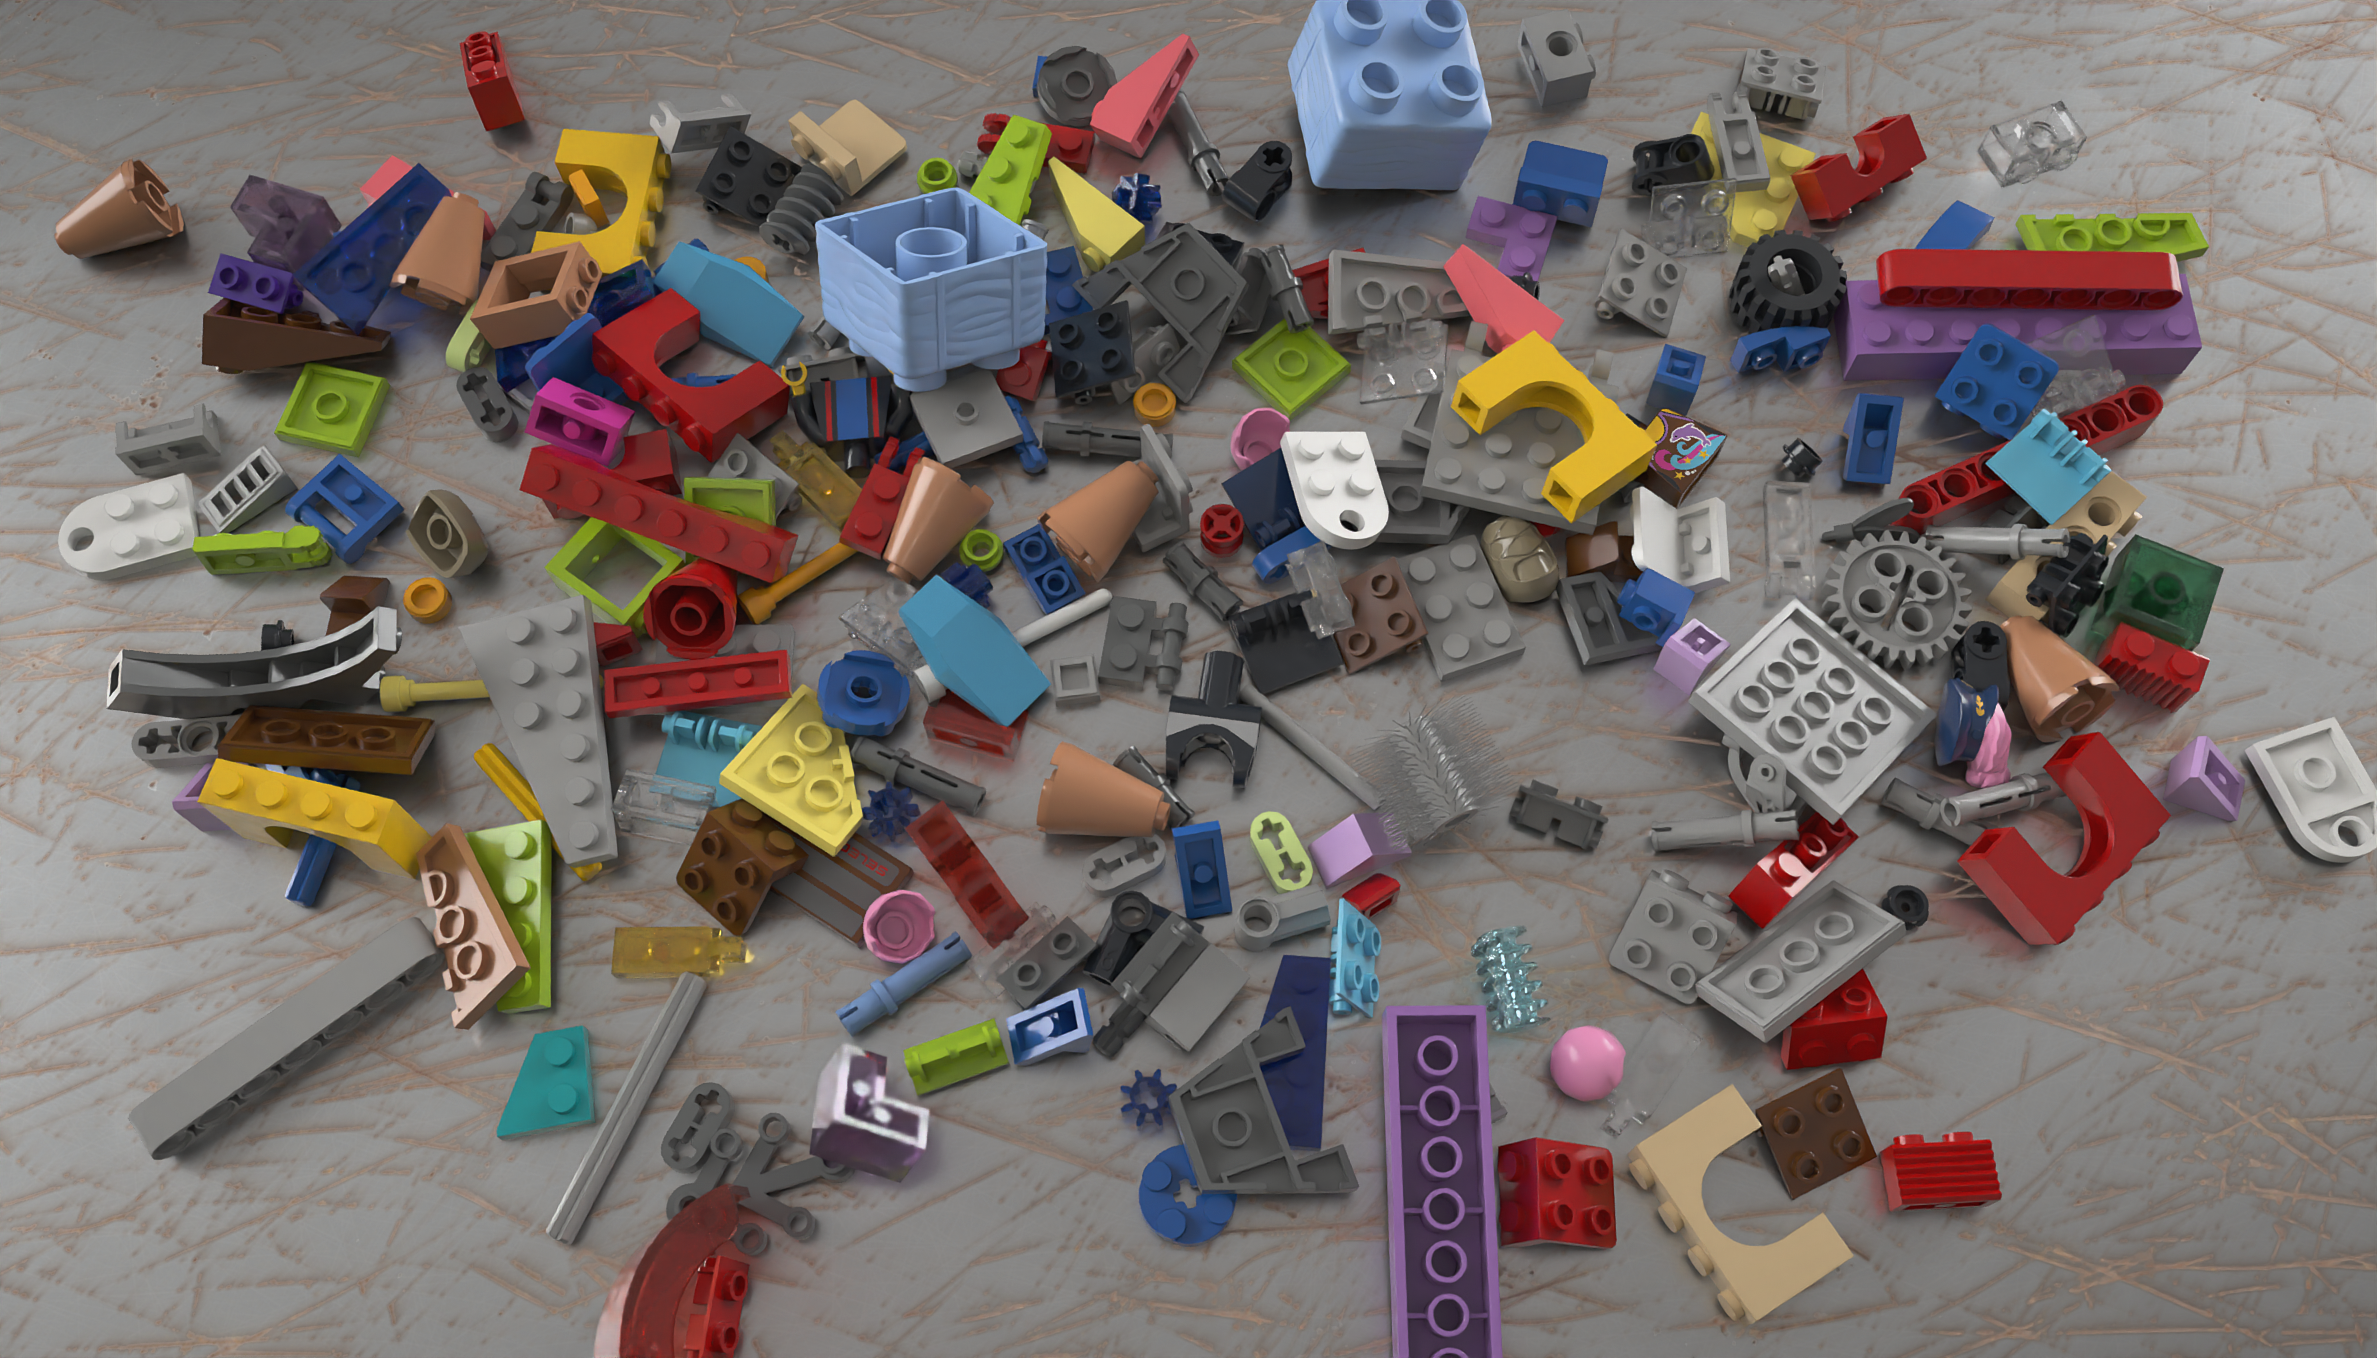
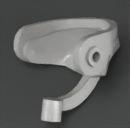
[1722,733,1807,818]

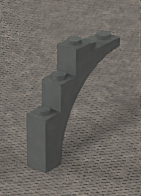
[106,606,402,719]

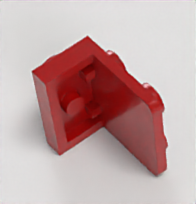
[1781,968,1888,1070]
[1497,1137,1617,1249]

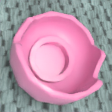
[1230,408,1291,471]
[863,890,936,964]
[1550,1025,1626,1102]

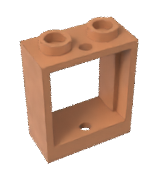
[470,241,603,349]

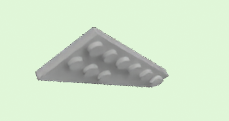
[458,595,618,868]

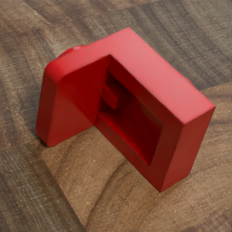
[995,339,1052,401]

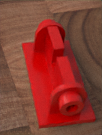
[683,1255,750,1358]

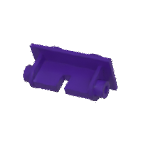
[208,253,304,314]

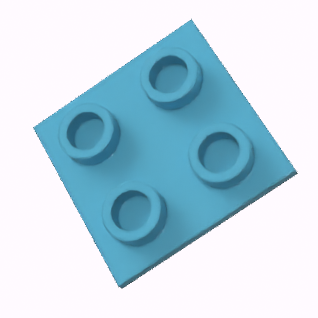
[1985,408,2112,525]
[649,711,763,808]
[1328,898,1381,1018]

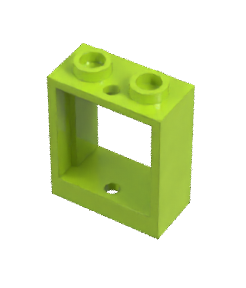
[544,517,687,638]

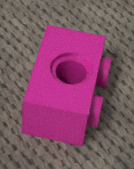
[524,377,635,467]

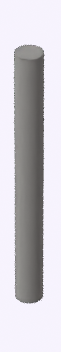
[1239,684,1386,811]

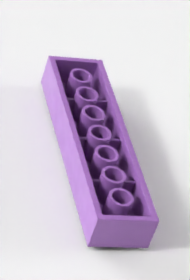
[1834,274,2202,381]
[1382,1005,1503,1358]

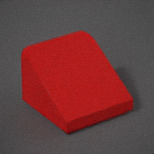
[594,622,643,667]
[1341,873,1401,919]

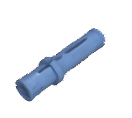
[835,931,972,1037]

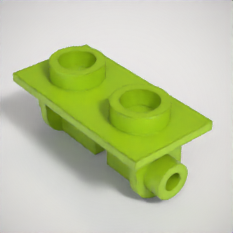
[903,1018,1009,1096]

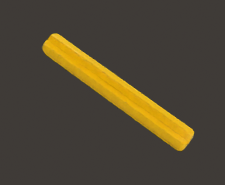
[473,743,602,881]

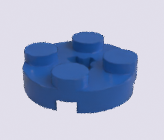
[817,650,910,736]
[1139,1144,1237,1247]

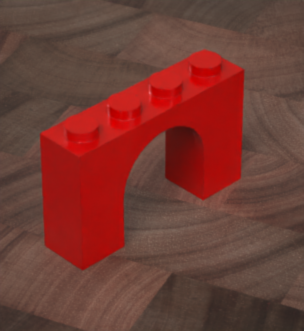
[592,288,790,463]
[1957,732,2171,945]

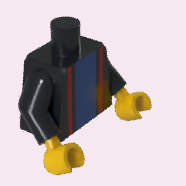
[781,361,913,478]

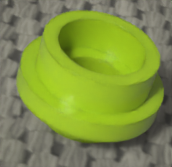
[917,158,958,194]
[959,529,1004,572]

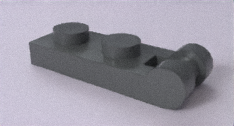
[480,171,574,272]

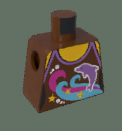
[1626,408,1728,509]

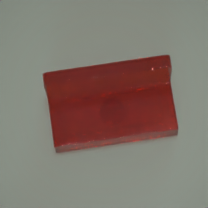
[923,689,1029,762]

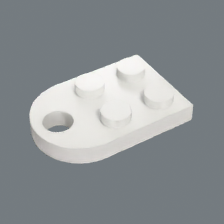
[1280,432,1389,550]
[58,473,200,580]
[2245,717,2377,863]

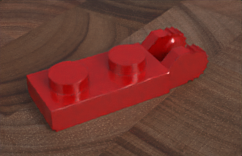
[977,113,1095,174]
[839,436,925,560]

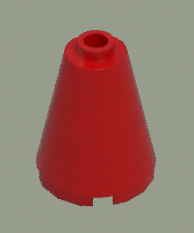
[643,557,738,660]

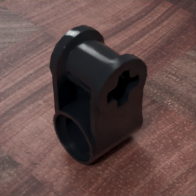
[1632,134,1715,196]
[1222,141,1292,223]
[1951,621,2010,711]

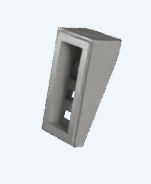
[197,445,297,533]

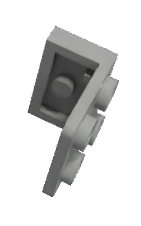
[1132,424,1193,553]
[1609,869,1738,1004]

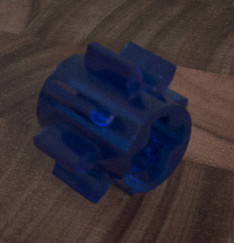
[1111,173,1162,223]
[940,562,993,609]
[862,781,921,843]
[1120,1069,1177,1131]

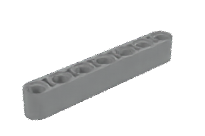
[128,917,445,1160]

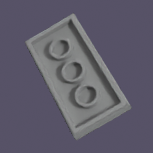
[1695,880,1906,1043]

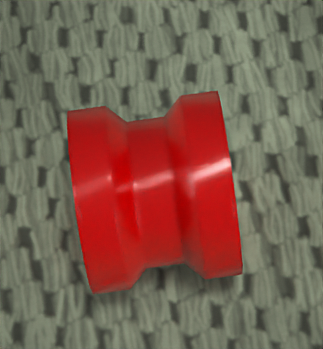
[1200,504,1244,558]

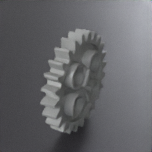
[1821,530,1973,670]

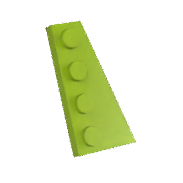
[969,114,1052,226]
[2015,213,2209,262]
[464,820,552,1014]

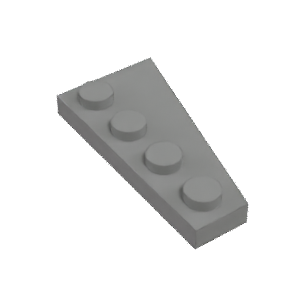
[1328,249,1471,335]

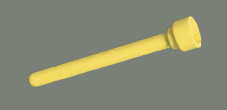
[380,674,604,712]

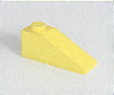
[1048,157,1145,272]

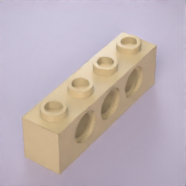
[1985,471,2147,624]

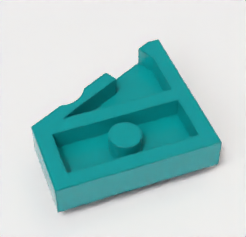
[496,1025,596,1140]

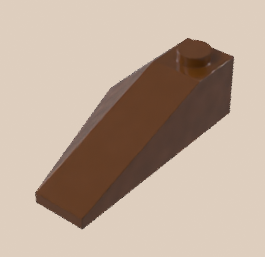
[202,298,391,374]

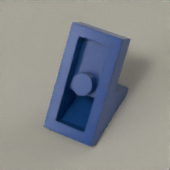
[1646,344,1706,416]
[1843,393,1904,484]
[1172,820,1233,919]
[1006,988,1094,1066]

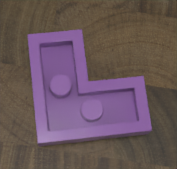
[1466,196,1558,281]

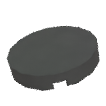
[1037,46,1117,127]

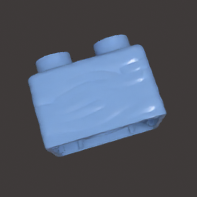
[1287,0,1491,190]
[815,188,1047,392]

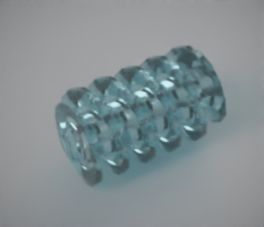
[1470,926,1551,1033]

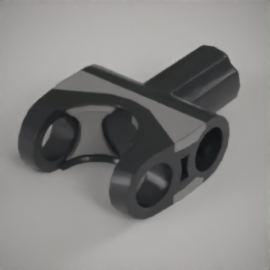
[1166,651,1262,789]

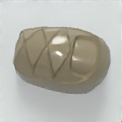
[405,489,489,578]
[1480,515,1559,602]

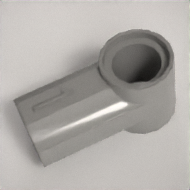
[1234,883,1331,952]

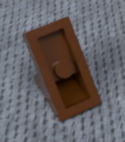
[1565,521,1643,583]
[320,575,390,636]

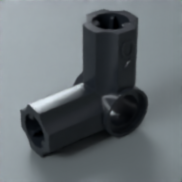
[1082,891,1205,988]

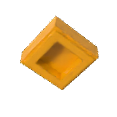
[568,169,609,228]

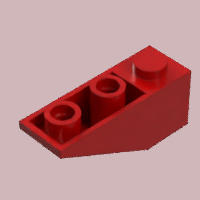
[459,31,525,132]
[1728,812,1859,929]

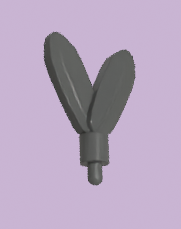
[1822,498,1921,544]

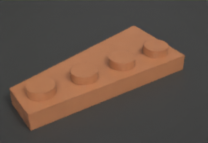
[416,823,531,1030]

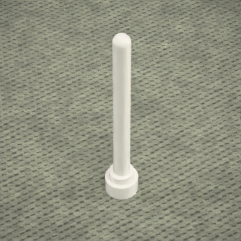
[913,589,1112,703]

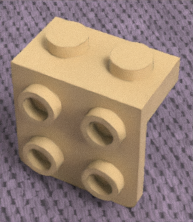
[788,100,907,196]

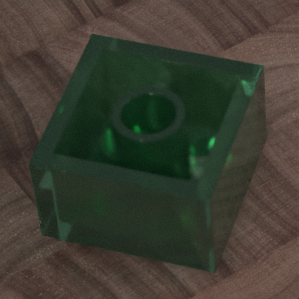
[2090,534,2224,651]

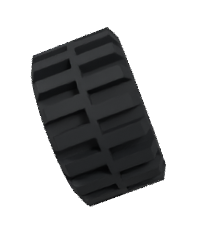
[1729,230,1847,335]

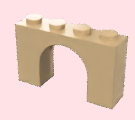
[1627,1084,1854,1327]

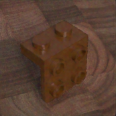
[676,798,809,936]

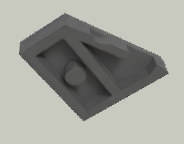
[1555,572,1663,665]

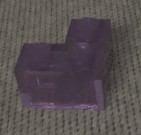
[230,175,342,291]
[809,1042,929,1183]

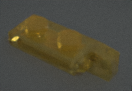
[769,430,862,533]
[611,926,747,978]

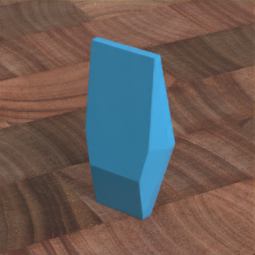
[653,241,805,367]
[898,575,1051,729]

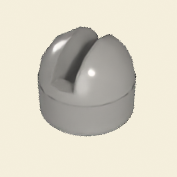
[564,212,597,235]

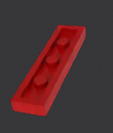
[604,649,792,719]

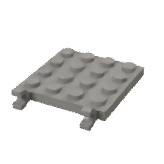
[1420,321,1619,535]

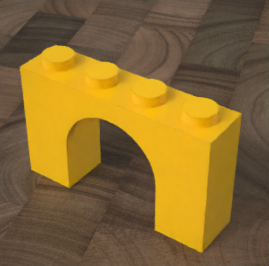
[531,129,672,298]
[1451,330,1657,524]
[197,758,432,879]

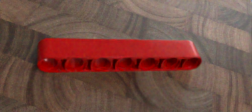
[1876,249,2183,310]
[1890,385,2163,535]

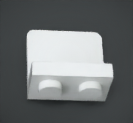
[1630,486,1730,593]

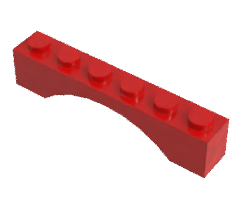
[519,444,799,583]

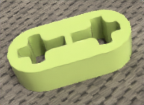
[446,299,492,372]
[1250,811,1313,894]

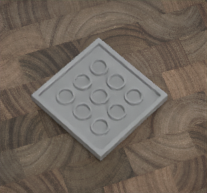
[1688,598,1937,825]

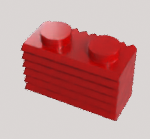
[2094,622,2210,713]
[1880,1132,2002,1212]

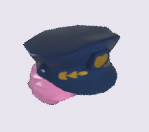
[1934,678,2012,789]

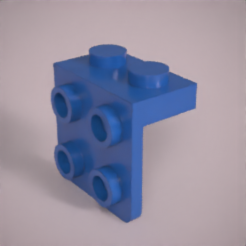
[1512,140,1608,227]
[525,313,629,405]
[1935,323,2059,440]

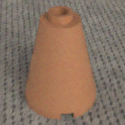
[54,158,184,259]
[390,192,485,315]
[883,457,994,584]
[1037,460,1159,582]
[2000,615,2119,742]
[1036,741,1171,838]

